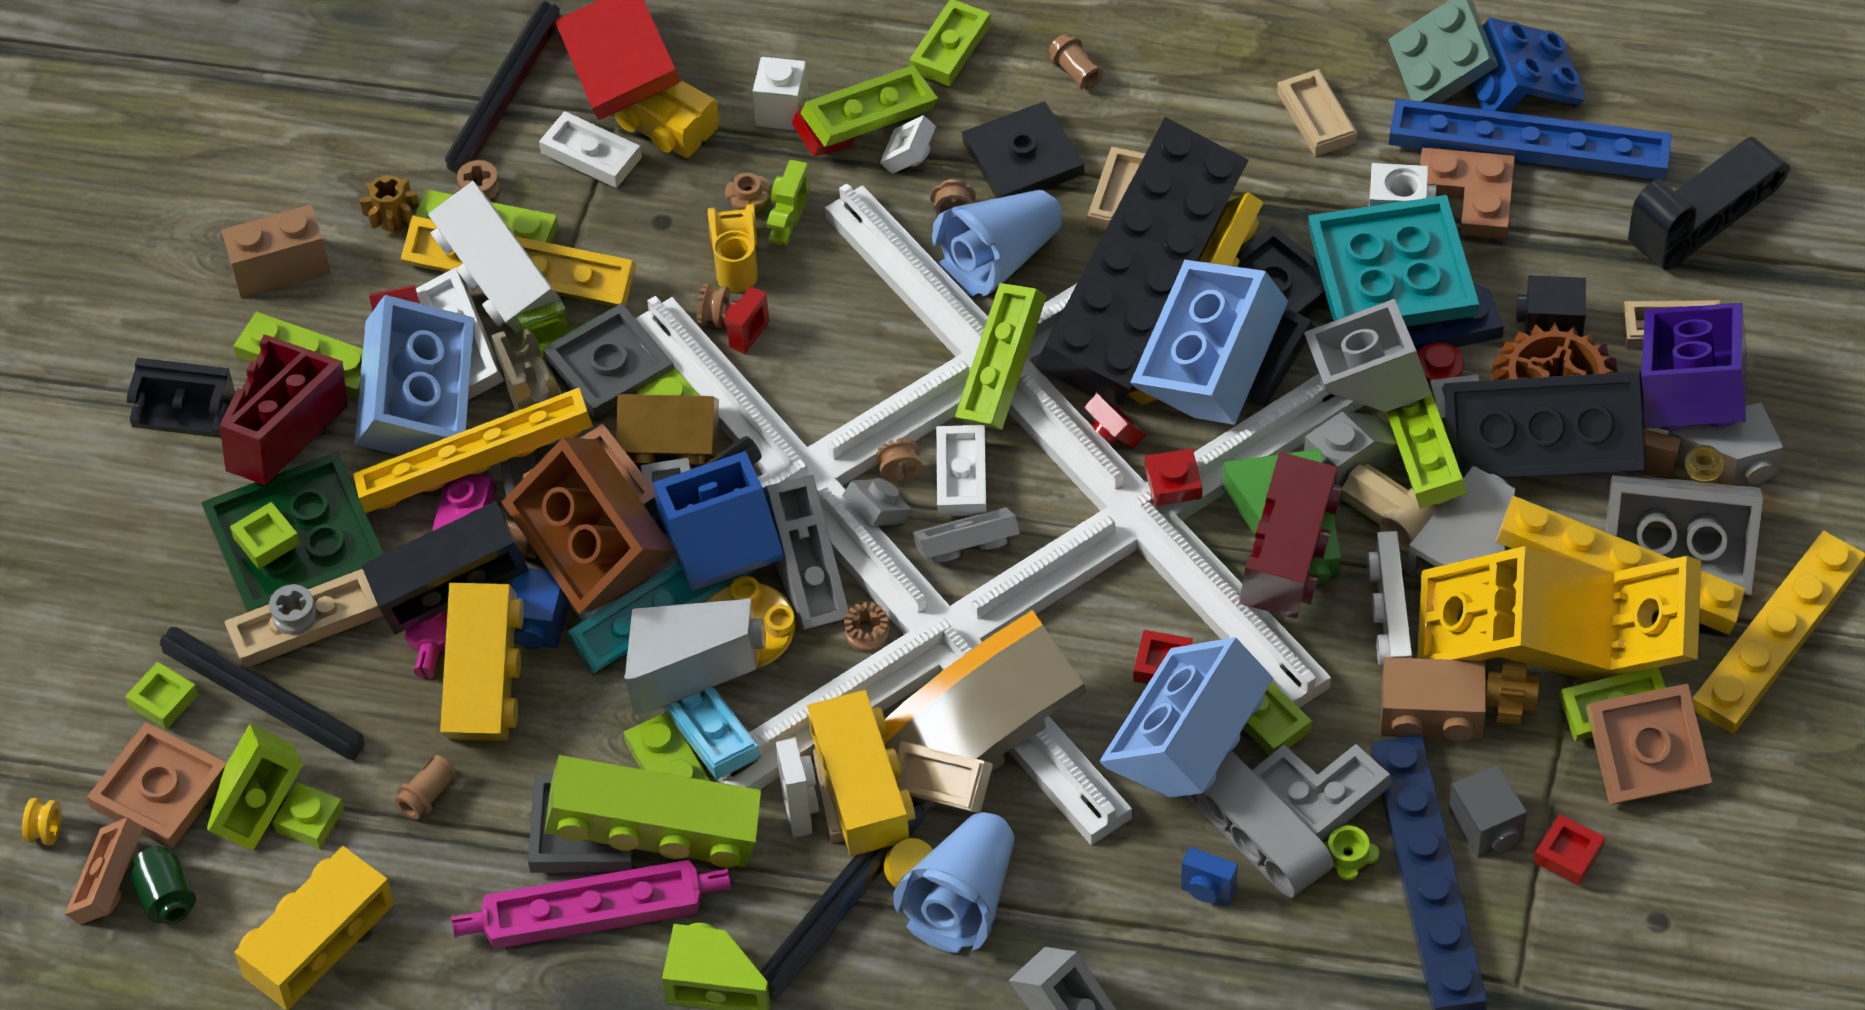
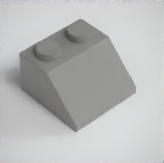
[1304,299,1432,412]

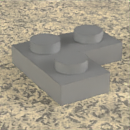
[1252,744,1392,842]

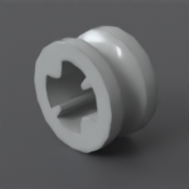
[269,584,317,635]

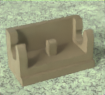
[491,329,562,411]

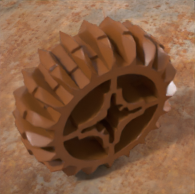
[1490,323,1618,380]

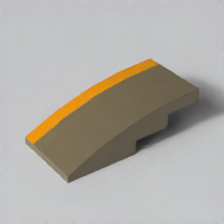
[882,610,1087,812]

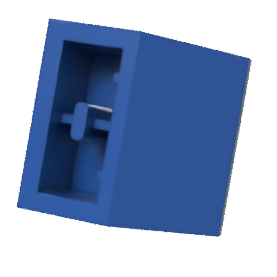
[653,451,784,591]

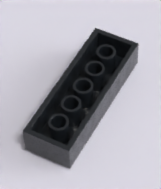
[1035,117,1249,408]

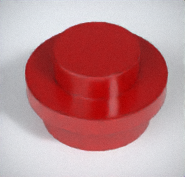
[1418,342,1464,386]

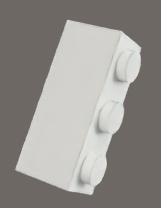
[428,181,562,334]

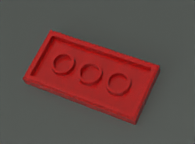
[555,0,681,120]

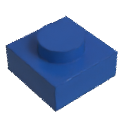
[1181,847,1238,906]

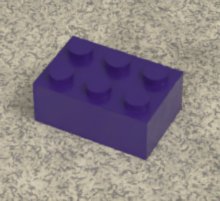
[1641,303,1747,431]

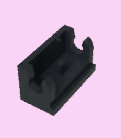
[126,358,235,438]

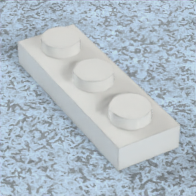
[416,267,505,400]
[1367,531,1412,665]

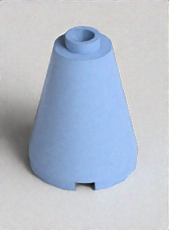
[932,190,1062,296]
[894,812,1015,953]

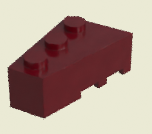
[219,334,348,485]
[1239,452,1343,619]

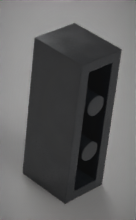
[361,501,529,635]

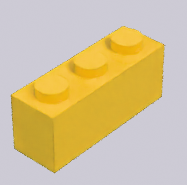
[440,583,524,741]
[807,690,915,857]
[234,846,395,1010]

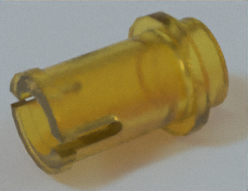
[1685,445,1724,484]

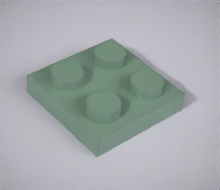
[1388,0,1498,104]

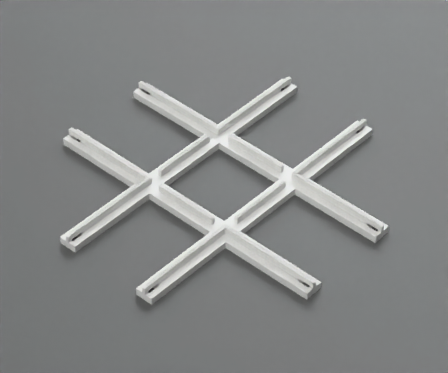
[567,184,1364,845]

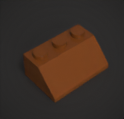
[502,437,676,615]

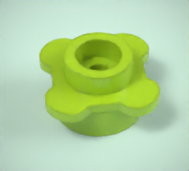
[1323,825,1379,881]

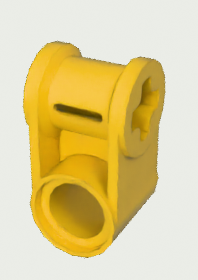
[708,204,758,293]

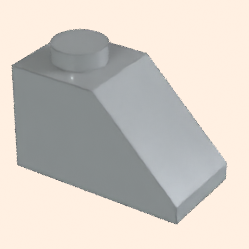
[1668,402,1784,486]
[1304,411,1401,497]
[1009,947,1116,1010]

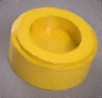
[884,838,933,888]

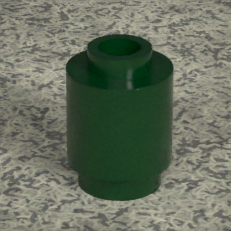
[130,846,196,924]

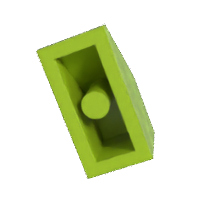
[207,724,303,851]
[662,923,771,1010]

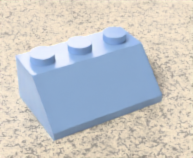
[1130,260,1288,425]
[354,295,474,456]
[1099,637,1273,798]

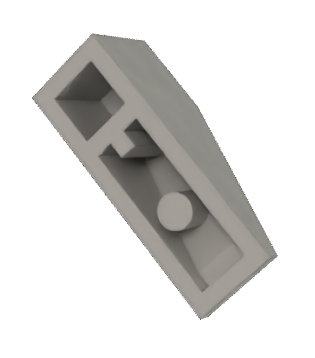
[763,475,849,630]

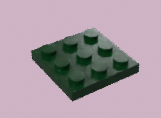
[201,452,384,612]

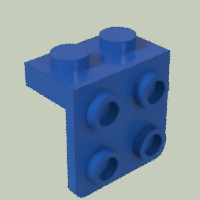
[1471,17,1586,113]

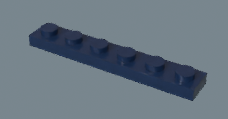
[1371,735,1487,1010]

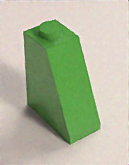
[1221,449,1341,584]

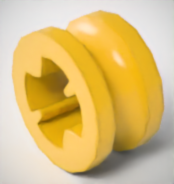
[22,798,62,846]

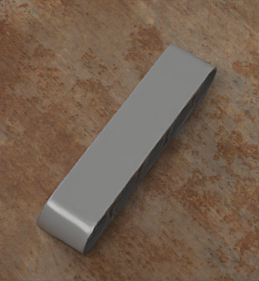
[1186,750,1334,898]

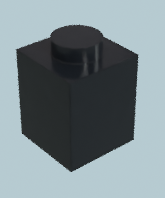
[1516,275,1586,337]

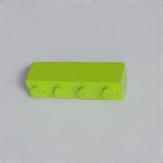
[544,755,761,868]

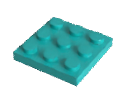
[1308,195,1479,327]

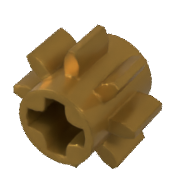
[360,174,419,233]
[1485,660,1539,725]

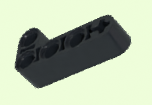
[1628,137,1790,271]

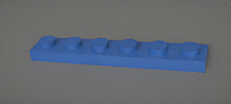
[1389,98,1672,180]

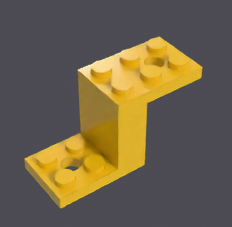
[1417,546,1701,681]

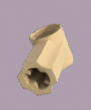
[1341,463,1441,552]

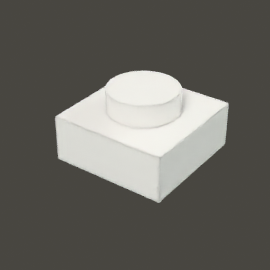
[880,115,936,174]

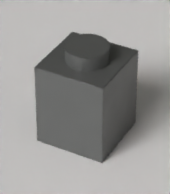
[1448,764,1527,858]

